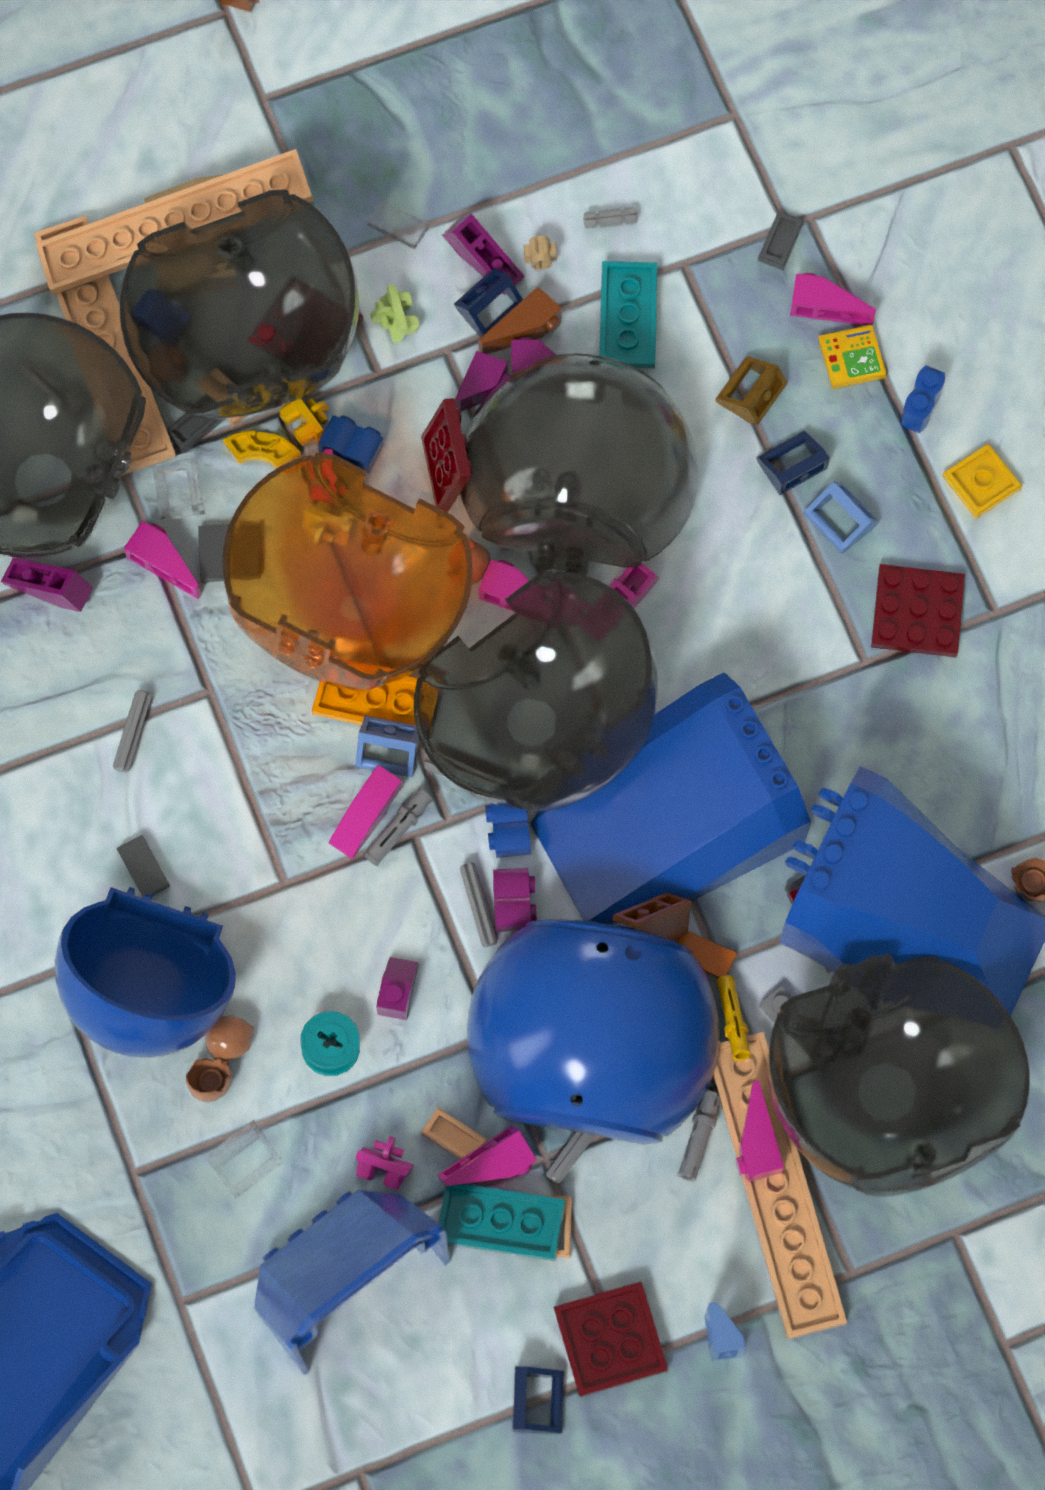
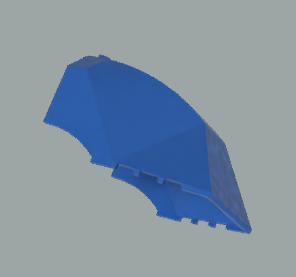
[779,766,1045,1027]

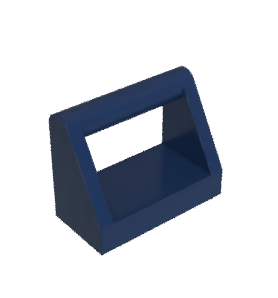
[454,268,523,338]
[756,431,830,495]
[512,1366,564,1434]

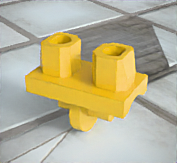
[279,391,329,446]

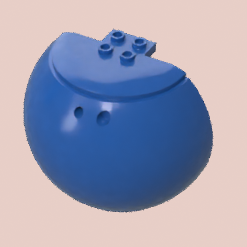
[467,919,721,1145]

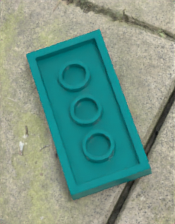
[599,261,657,368]
[438,1184,566,1262]

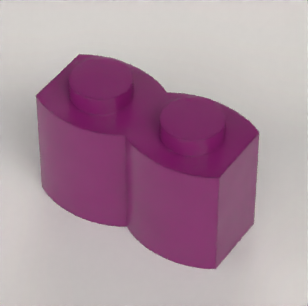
[493,868,537,932]

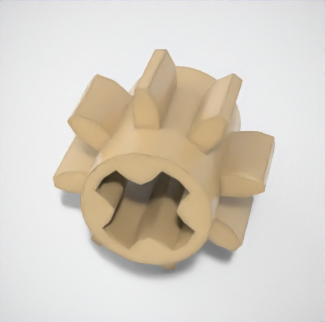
[524,236,557,270]

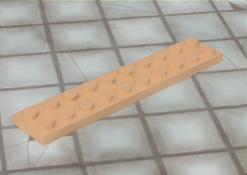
[36,149,314,295]
[34,215,176,475]
[713,1032,847,1340]

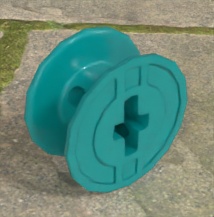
[301,1011,360,1076]

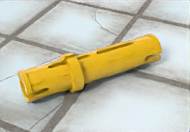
[716,975,751,1061]

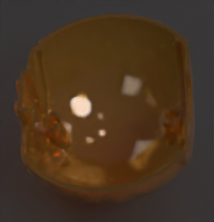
[222,452,473,691]

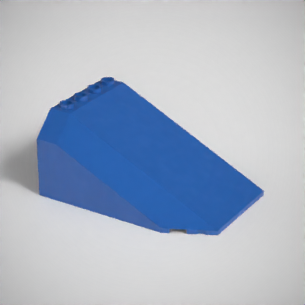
[530,672,811,923]
[254,1190,450,1375]
[0,1213,152,1490]

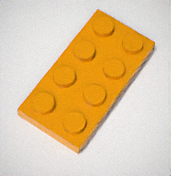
[312,658,438,740]

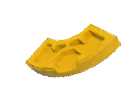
[223,430,301,470]

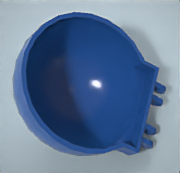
[54,887,236,1058]

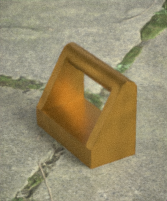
[715,356,788,425]

